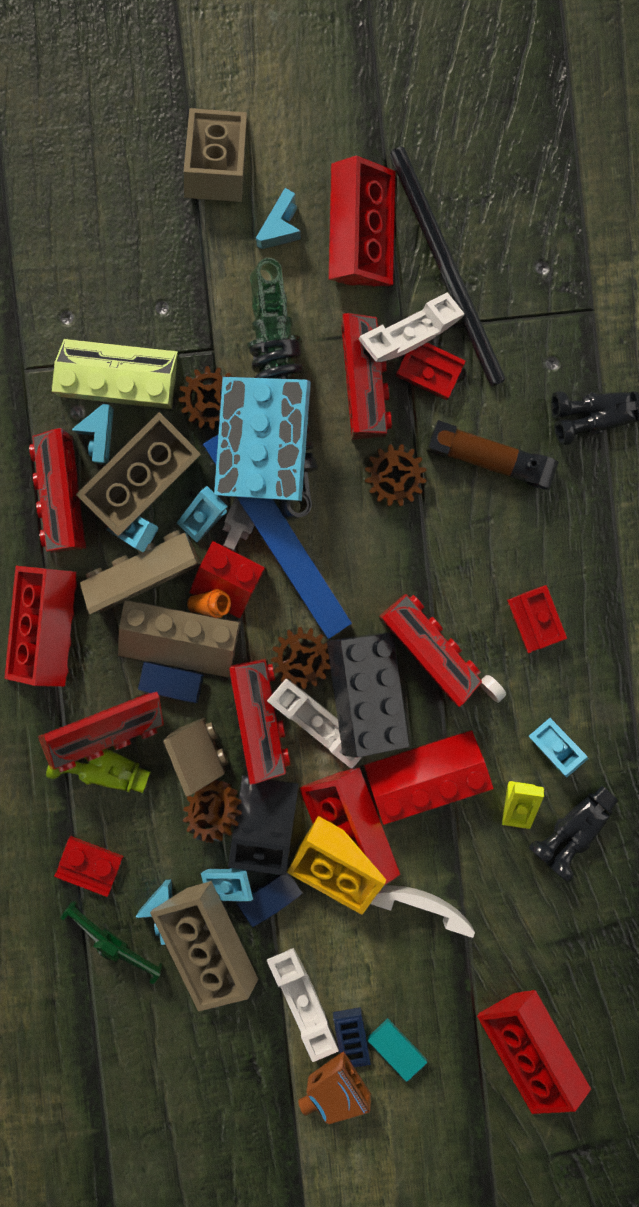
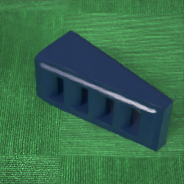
[333,1007,371,1068]

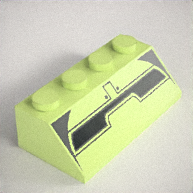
[52,339,178,409]

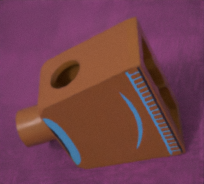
[298,1052,371,1124]

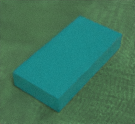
[367,1018,427,1082]

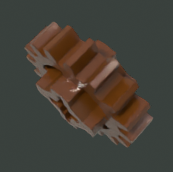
[179,366,232,430]
[365,444,427,507]
[271,627,331,689]
[183,780,242,844]

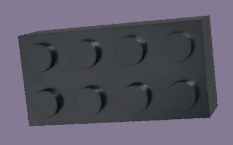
[327,632,409,758]

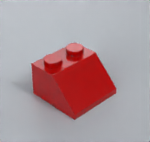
[189,541,266,618]

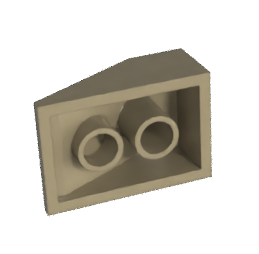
[183,108,247,202]
[163,718,229,797]

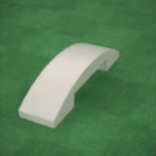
[359,292,465,362]
[267,679,362,769]
[371,885,475,938]
[267,948,339,1062]

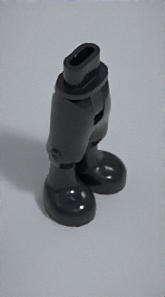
[551,391,639,445]
[528,786,619,884]

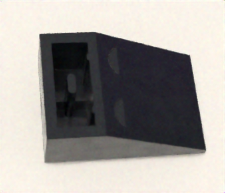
[228,775,299,876]

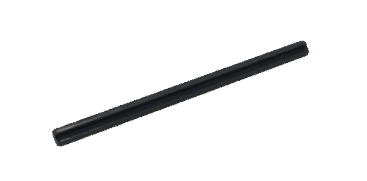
[390,146,505,387]

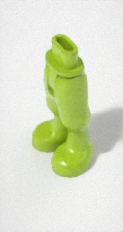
[46,749,151,793]

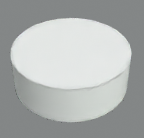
[480,675,506,703]

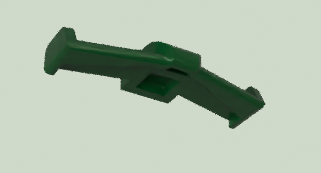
[60,901,163,984]

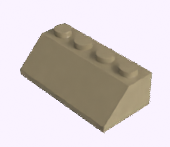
[76,412,201,536]
[80,530,202,614]
[118,600,241,678]
[150,881,258,1011]

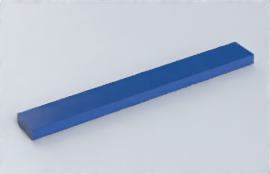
[203,434,352,639]

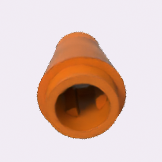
[187,589,231,618]

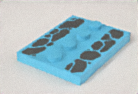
[214,377,311,501]

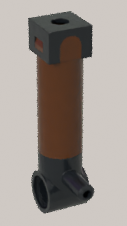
[426,420,559,490]

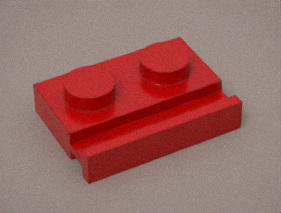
[396,343,466,400]
[506,585,567,653]
[54,836,124,897]

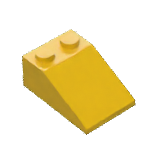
[286,816,386,915]

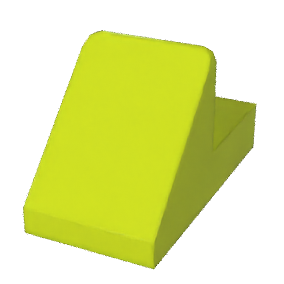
[502,781,544,829]

